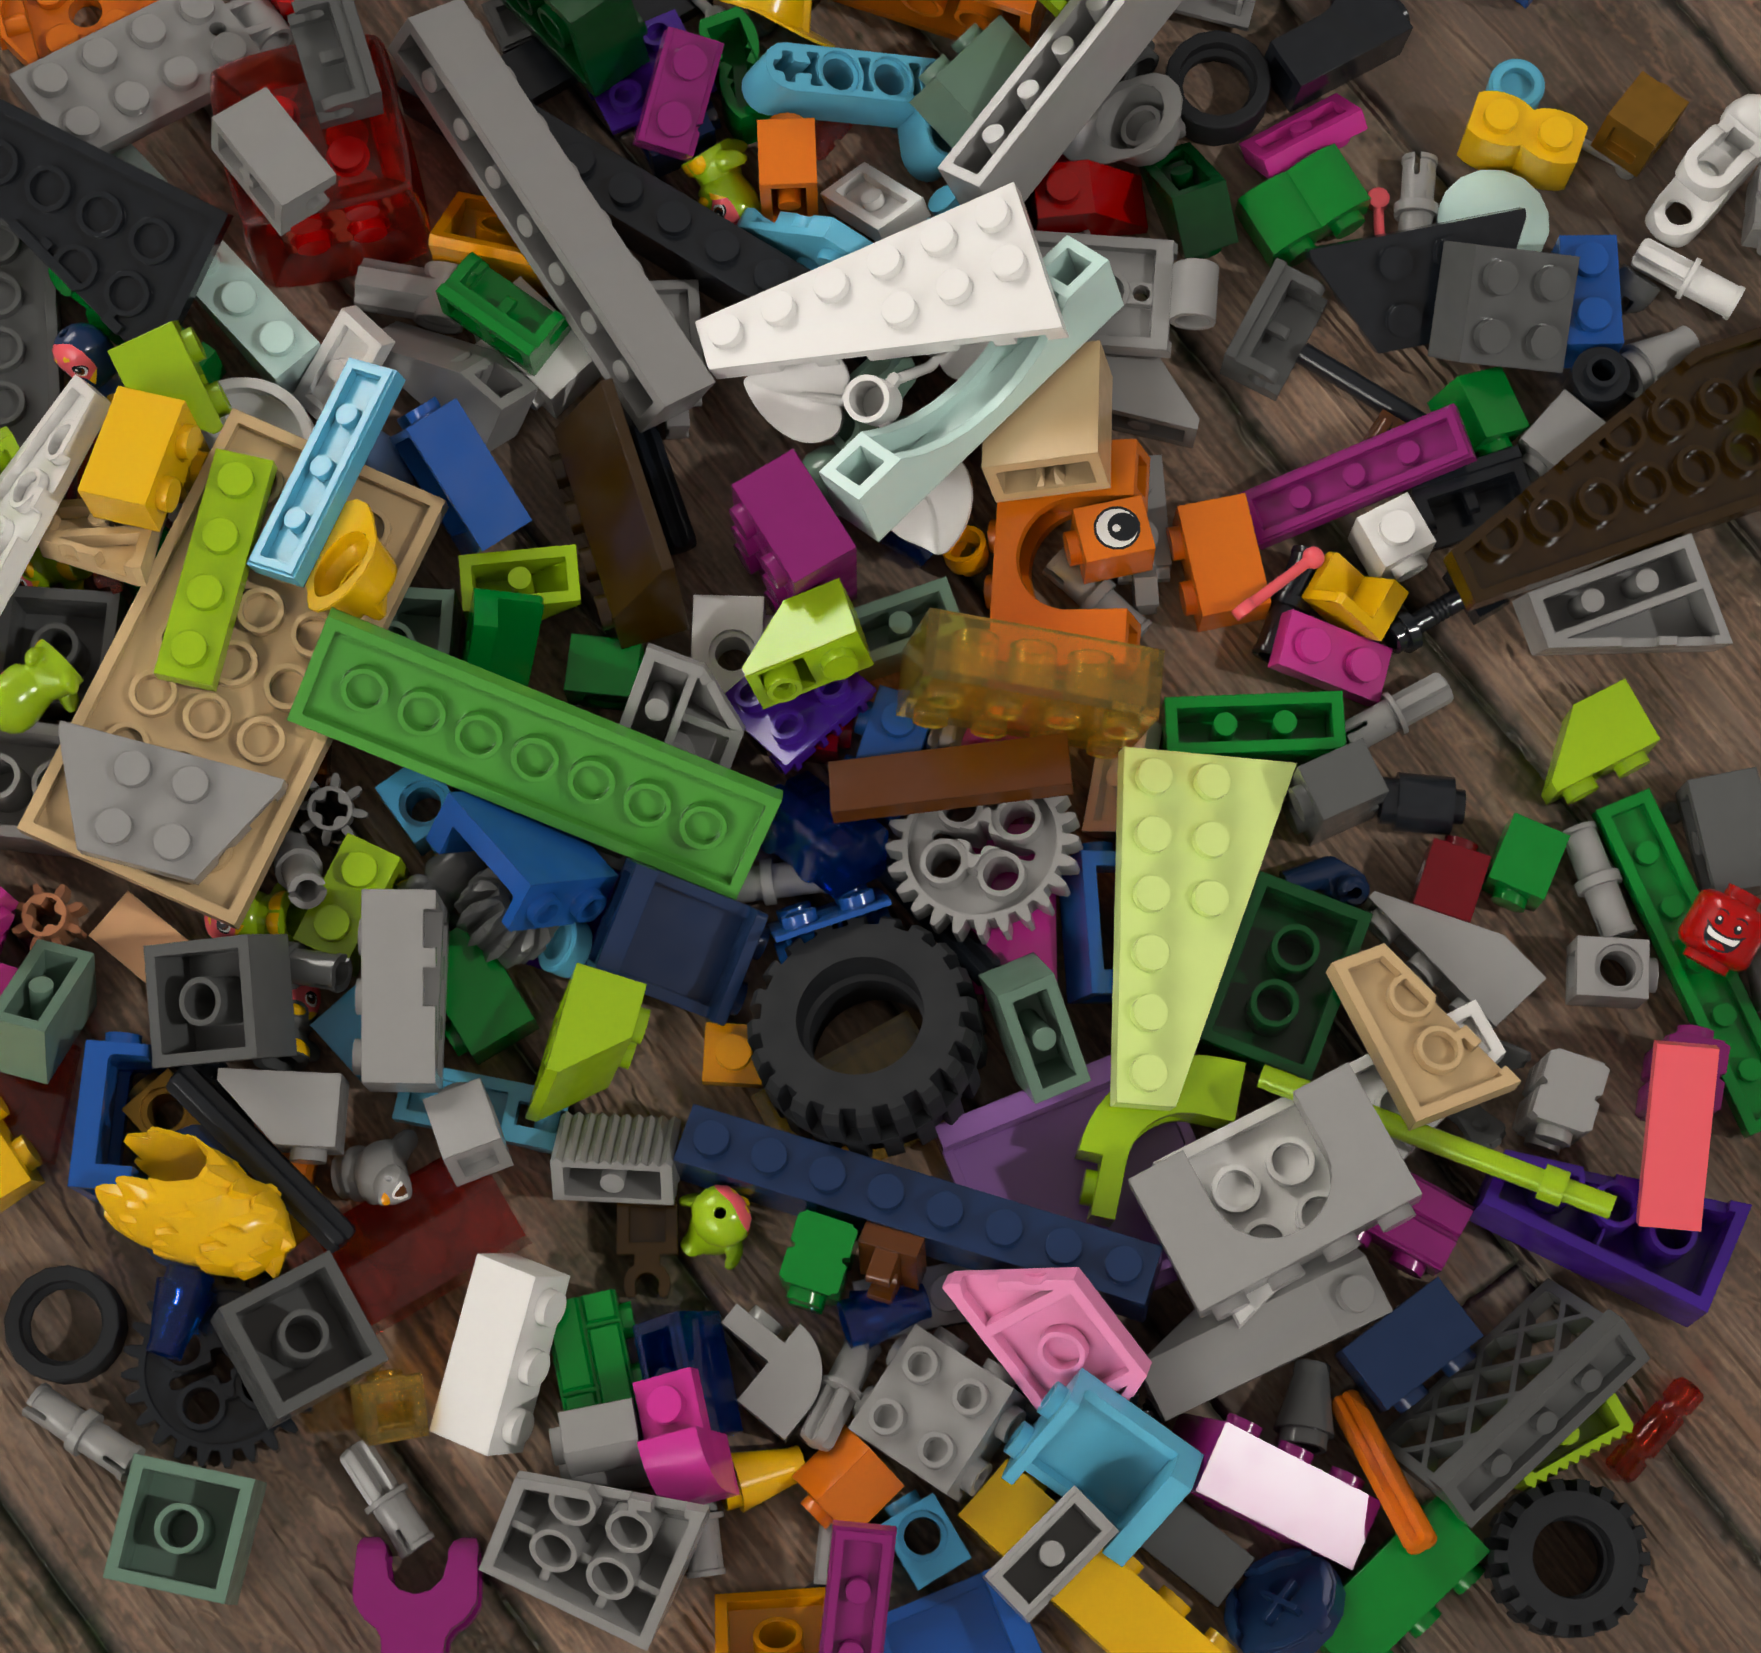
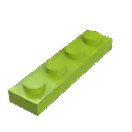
[153,448,278,692]

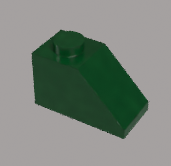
[1139,142,1239,259]

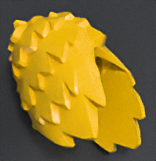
[95,1126,296,1281]

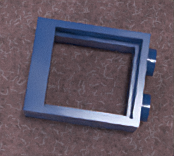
[389,396,532,555]
[1059,841,1116,1004]

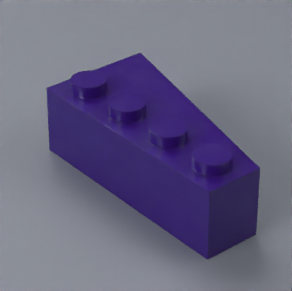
[1469,1149,1752,1327]

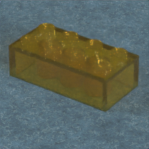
[896,608,1165,759]

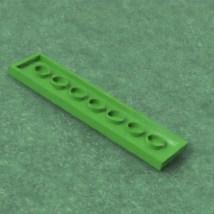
[287,607,783,900]

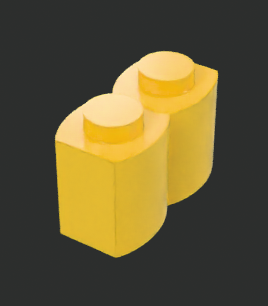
[1457,91,1588,191]

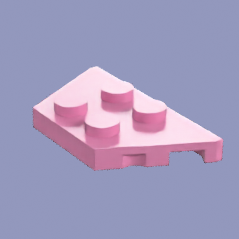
[942,1267,1152,1410]

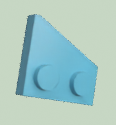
[737,208,873,270]

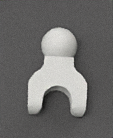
[1645,94,1761,248]

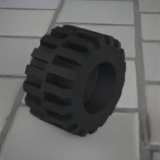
[1482,1478,1651,1638]

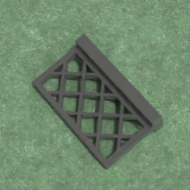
[1382,1278,1650,1528]

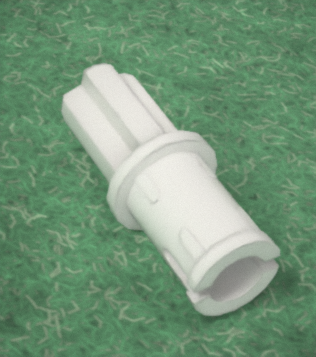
[1631,238,1746,320]

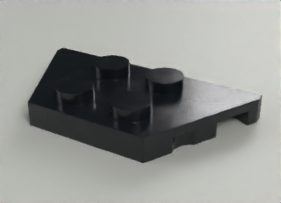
[1305,207,1526,354]

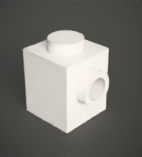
[1348,492,1436,582]

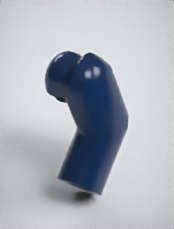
[1279,856,1370,907]

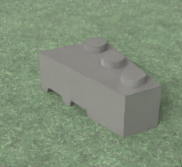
[1512,533,1733,656]

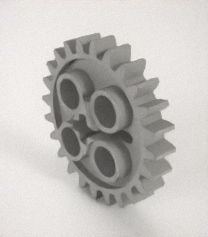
[885,795,1083,944]

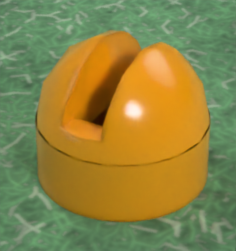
[943,525,989,577]

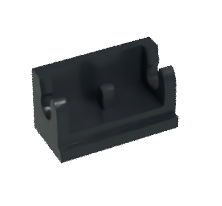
[1402,445,1531,552]

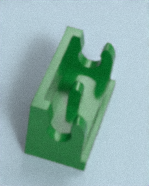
[436,252,572,376]

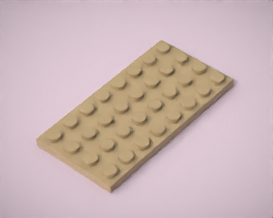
[17,408,449,930]

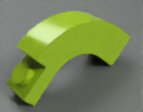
[1074,1055,1246,1228]

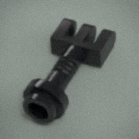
[1383,570,1510,654]

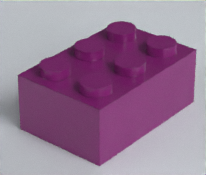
[728,449,857,615]

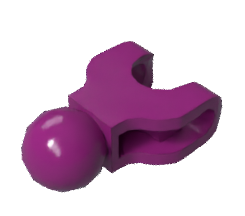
[352,1537,483,1653]

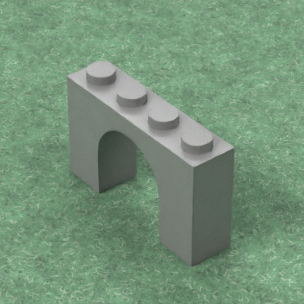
[1128,1062,1422,1321]

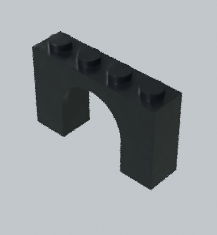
[1264,0,1413,112]

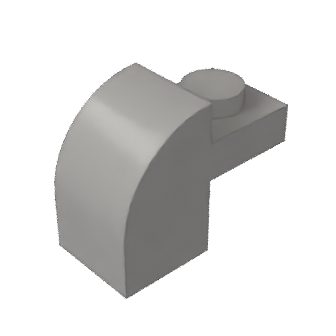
[721,1304,823,1443]

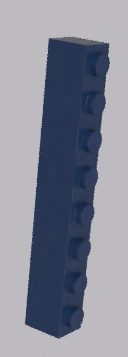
[673,1104,1163,1323]

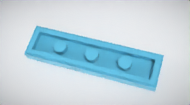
[246,357,406,588]

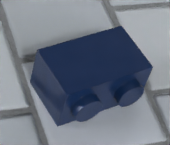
[1334,1277,1484,1415]

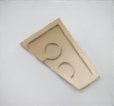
[1326,943,1521,1131]

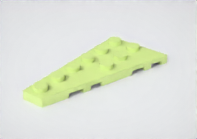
[1110,746,1297,1111]

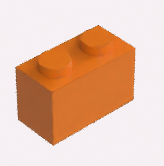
[757,113,819,223]
[1166,493,1272,632]

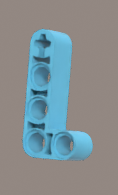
[741,42,952,182]

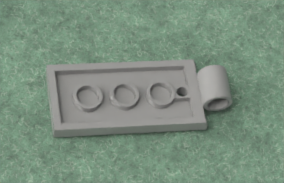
[9,0,293,154]
[1033,230,1219,358]

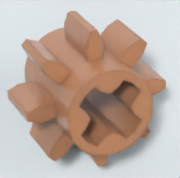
[12,883,89,950]

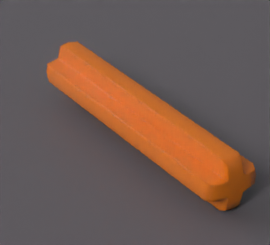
[1331,1389,1437,1555]

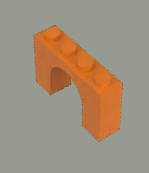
[980,439,1150,684]

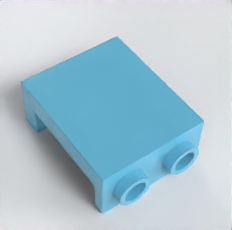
[1001,1368,1204,1567]

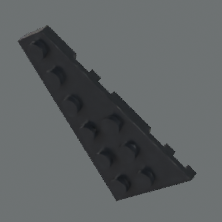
[0,98,234,342]

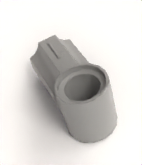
[354,258,464,334]

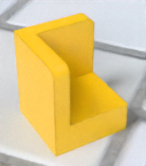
[1301,552,1409,641]

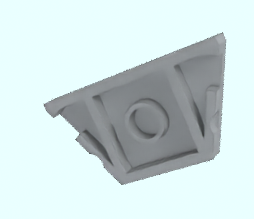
[58,720,288,885]

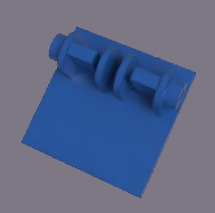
[766,882,892,964]

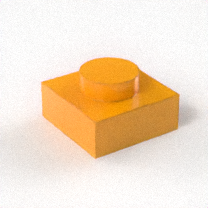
[702,1022,763,1088]

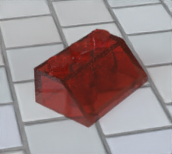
[320,1156,532,1335]

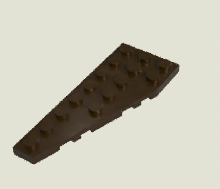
[1443,327,1761,612]

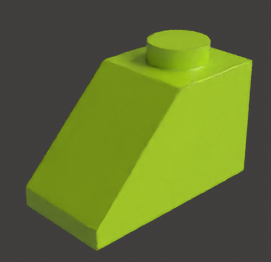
[458,544,582,623]

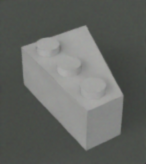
[352,889,450,1093]

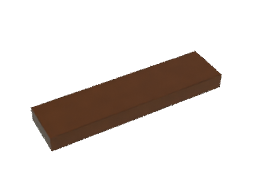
[828,733,1074,823]

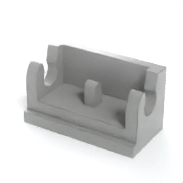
[211,87,337,236]

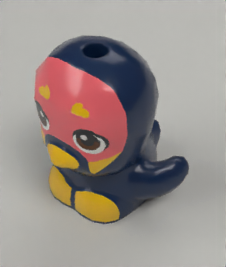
[52,322,125,402]

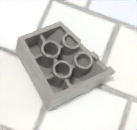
[479,1470,710,1651]

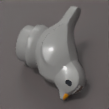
[331,1129,418,1206]

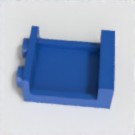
[426,791,618,932]
[67,1031,169,1202]
[883,1568,1042,1653]

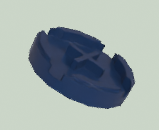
[1224,1548,1346,1653]

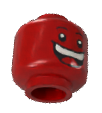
[1678,883,1761,977]

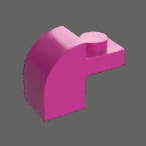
[632,1367,740,1505]

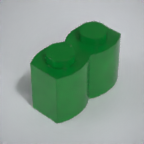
[699,6,771,145]
[1235,143,1371,268]

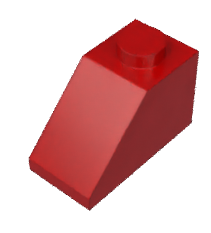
[1029,159,1148,236]

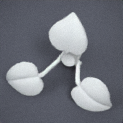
[744,341,990,555]

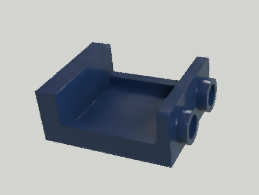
[584,857,770,1026]

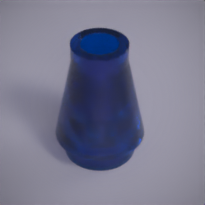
[146,1264,216,1361]
[837,1283,932,1350]

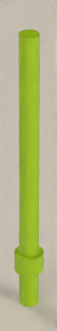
[1257,1064,1617,1219]

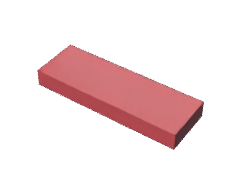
[1636,1040,1720,1232]

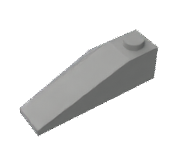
[1143,1248,1393,1423]

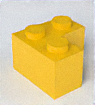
[77,386,211,532]

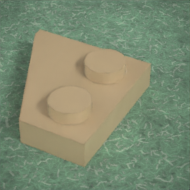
[39,499,168,586]

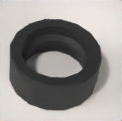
[1165,30,1272,146]
[4,1265,128,1385]

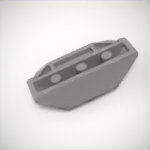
[588,643,746,870]

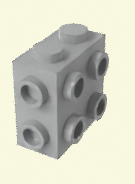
[848,1324,1029,1504]

